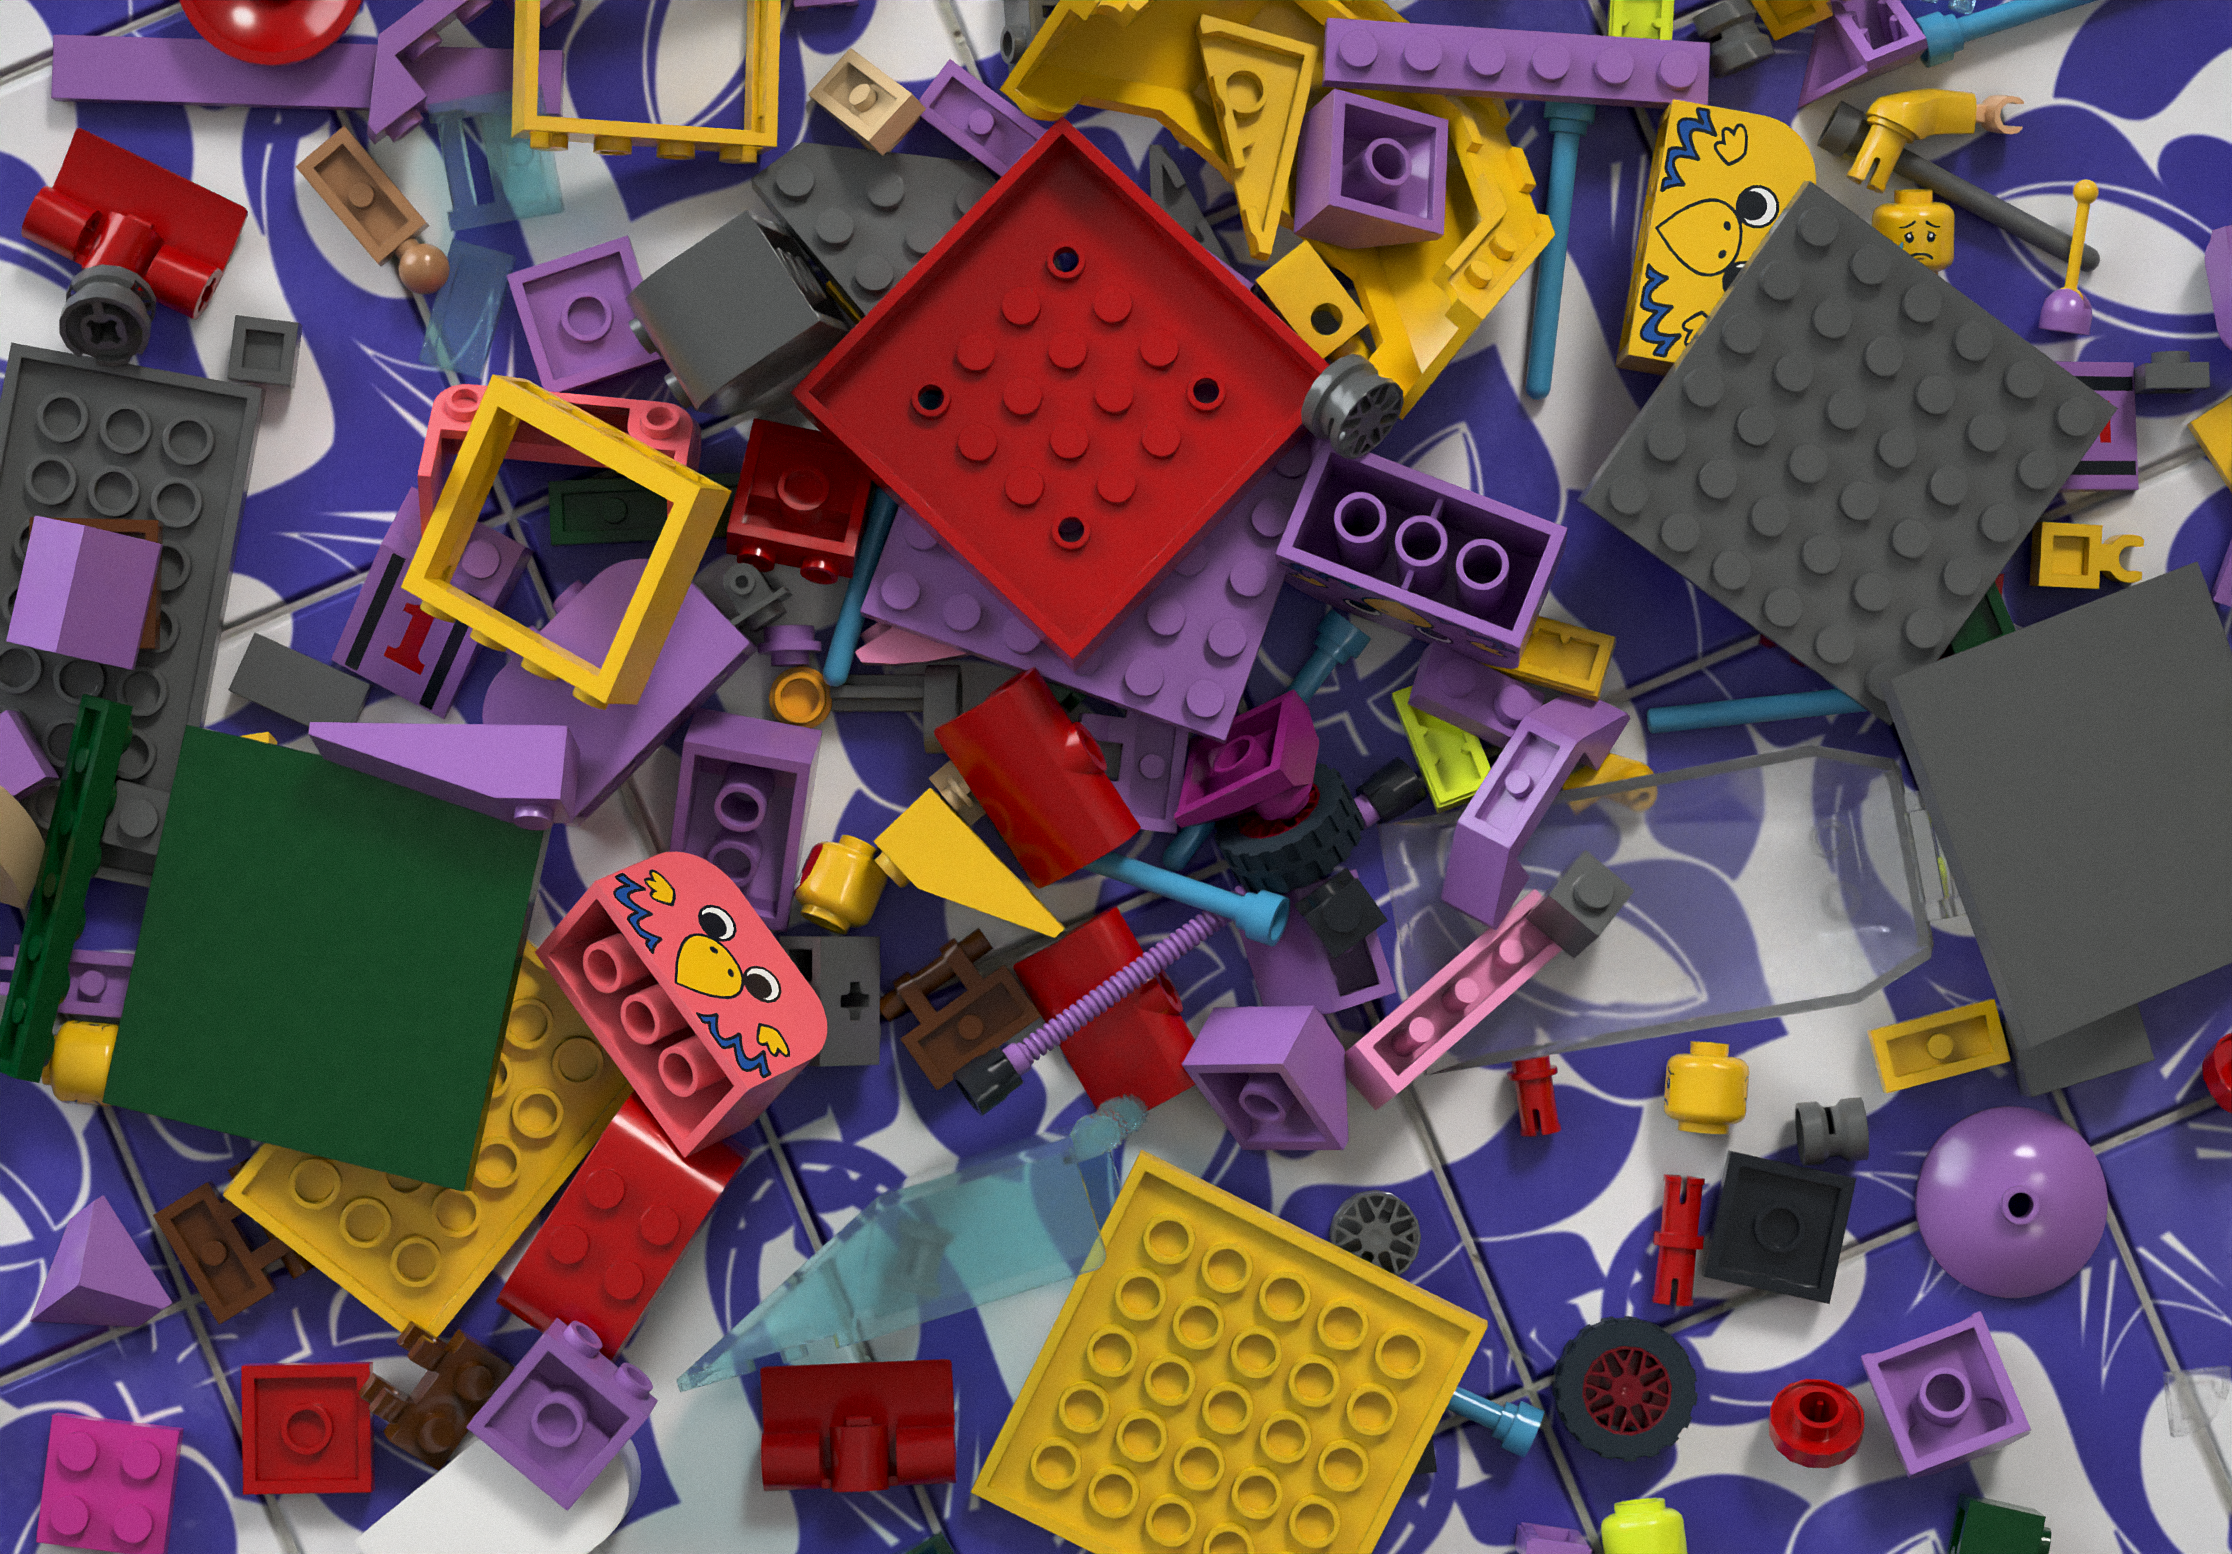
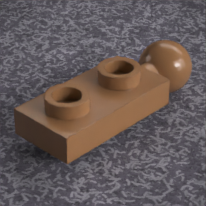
[295,126,450,295]

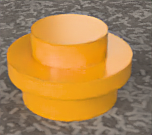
[769,666,832,728]

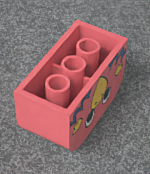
[535,851,827,1158]

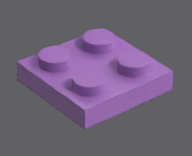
[506,235,664,393]

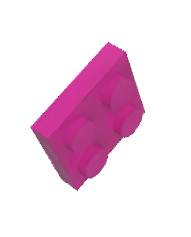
[36,1412,184,1554]

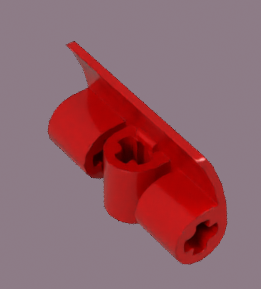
[21,128,248,320]
[934,666,1141,889]
[1013,906,1196,1128]
[760,1359,957,1492]

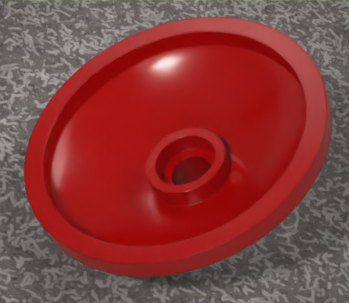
[179,0,363,67]

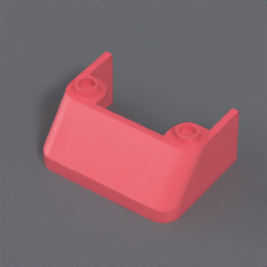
[417,384,701,537]

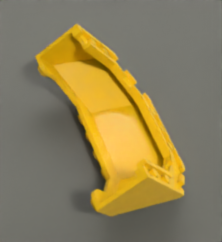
[999,0,1556,420]

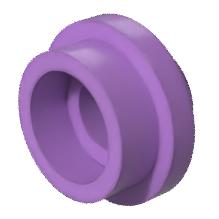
[757,625,822,667]

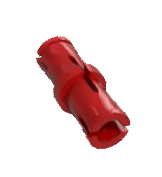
[1652,1174,1705,1306]

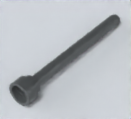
[1817,100,2100,272]

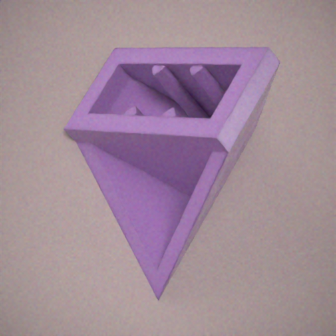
[1797,0,1928,109]
[30,1195,172,1327]

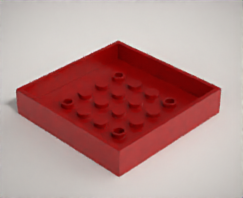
[790,116,1329,672]

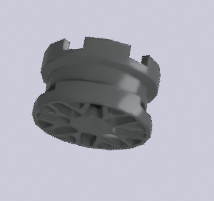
[59,264,156,367]
[1301,354,1404,459]
[1329,1189,1421,1276]

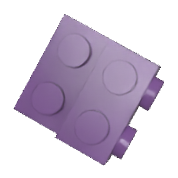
[466,1317,658,1511]

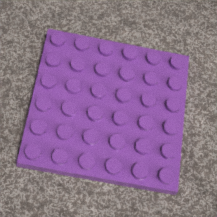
[860,384,1322,744]

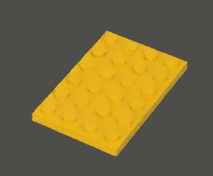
[223,939,634,1337]

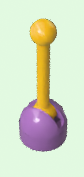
[2038,179,2099,335]

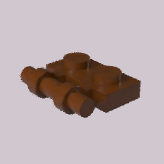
[880,928,1041,1091]
[153,1158,315,1325]

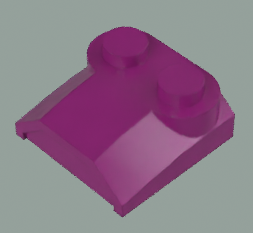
[1174,689,1319,828]

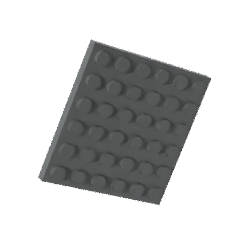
[1577,181,2118,726]

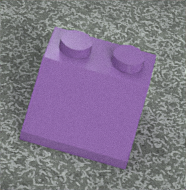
[1294,88,1448,249]
[1182,1005,1349,1150]

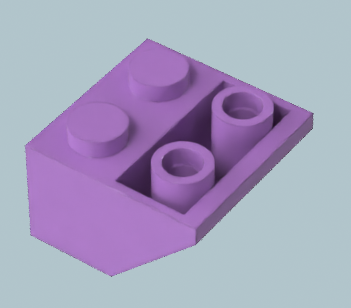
[1238,869,1396,1016]

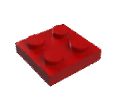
[241,1362,375,1495]

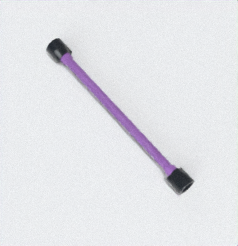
[952,757,1426,1116]

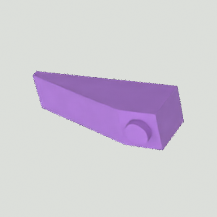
[308,722,580,830]

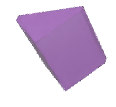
[6,516,163,670]

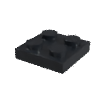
[1701,1150,1856,1304]

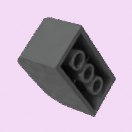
[626,210,852,416]

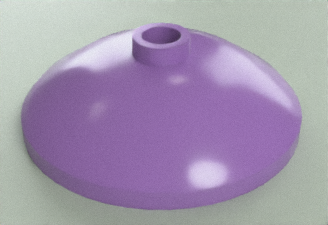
[1915,1106,2108,1298]

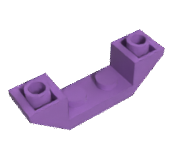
[367,0,576,144]
[1441,693,1631,931]

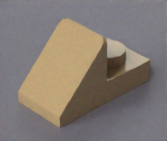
[808,48,926,156]

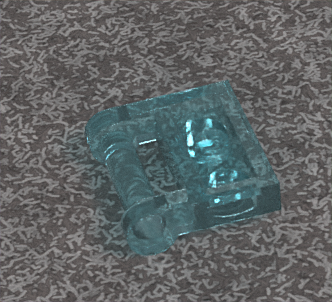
[427,84,565,231]

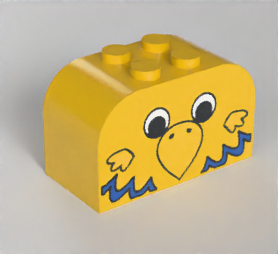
[1615,99,1816,376]

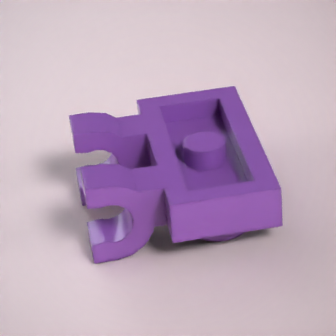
[1078,709,1189,834]

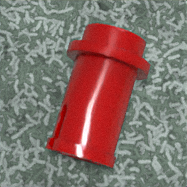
[1507,1054,1561,1137]

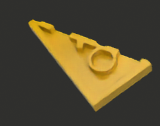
[1195,14,1320,262]

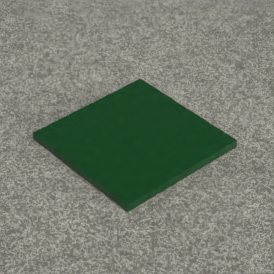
[102,725,552,1192]

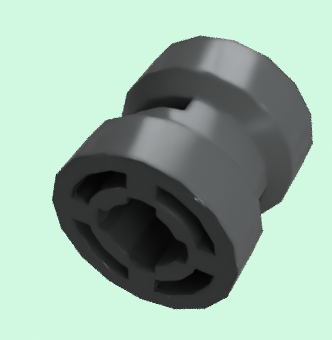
[1692,0,1775,79]
[1795,1097,1869,1166]

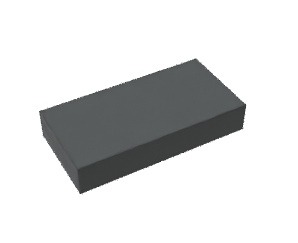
[228,632,373,727]

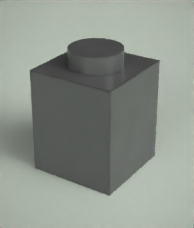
[1525,850,1635,959]

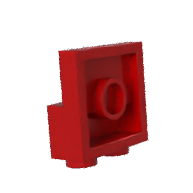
[726,418,873,585]

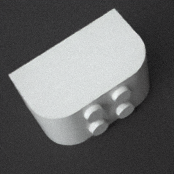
[354,1439,641,1554]

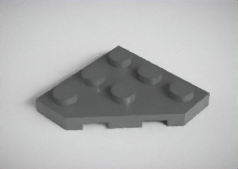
[751,142,997,319]

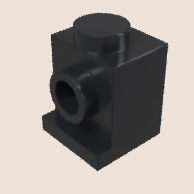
[1294,867,1388,959]

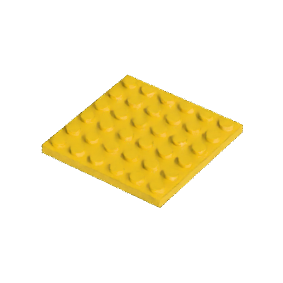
[971,1149,1488,1554]

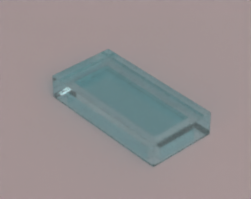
[418,238,516,380]

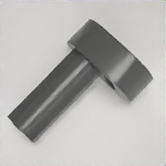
[830,665,963,754]

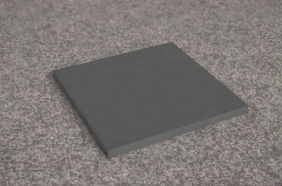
[1879,561,2232,1051]

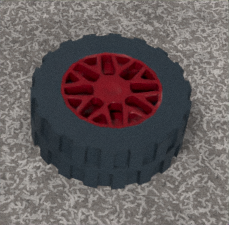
[1214,763,1364,894]
[1552,1316,1698,1462]

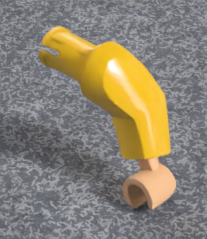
[1846,88,2024,194]

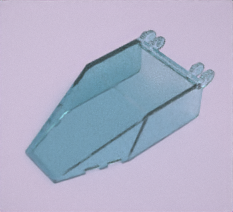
[676,1093,1150,1392]

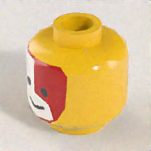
[793,835,888,935]

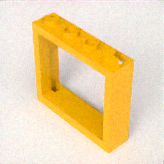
[511,0,781,164]
[401,374,732,710]

